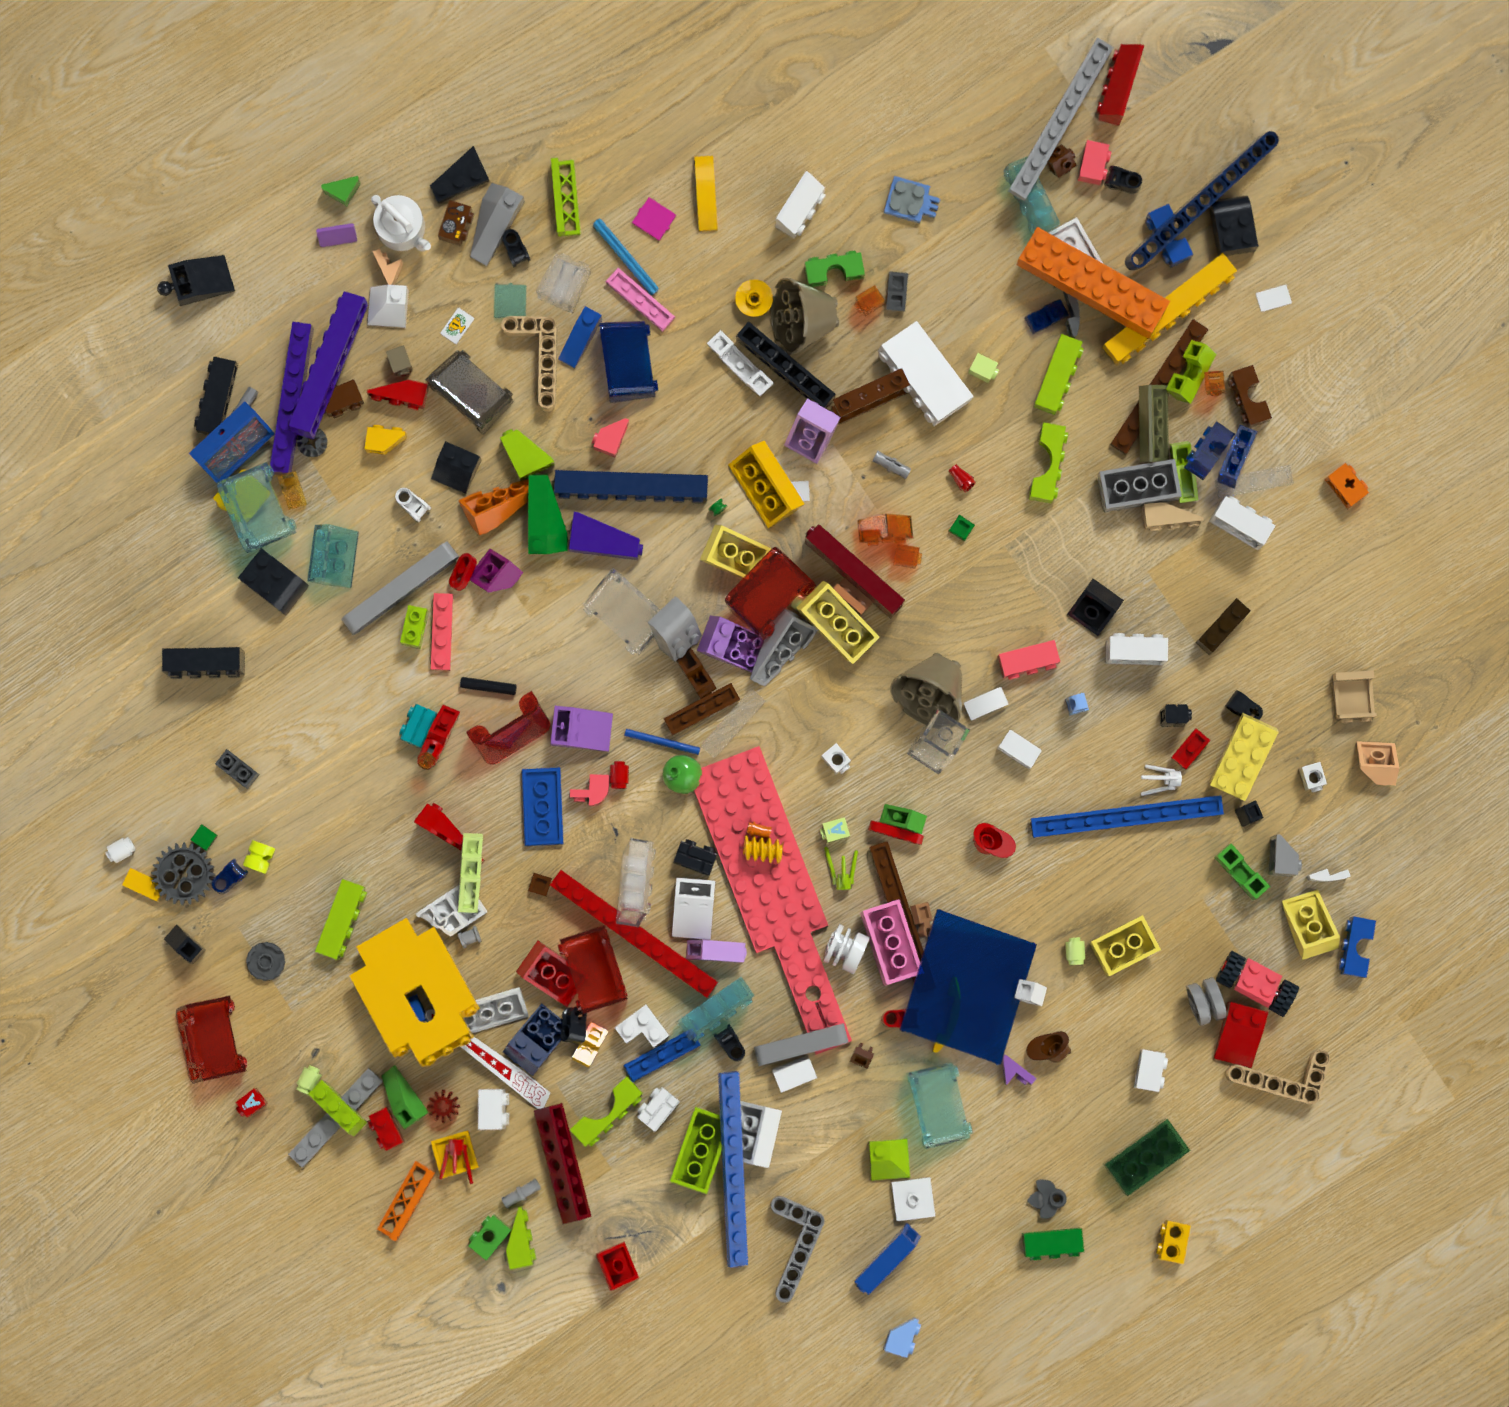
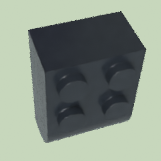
[1209,195,1259,256]
[238,548,309,616]

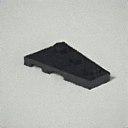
[430,146,490,204]

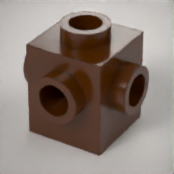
[1046,144,1077,178]

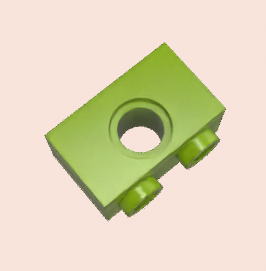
[400,605,429,649]

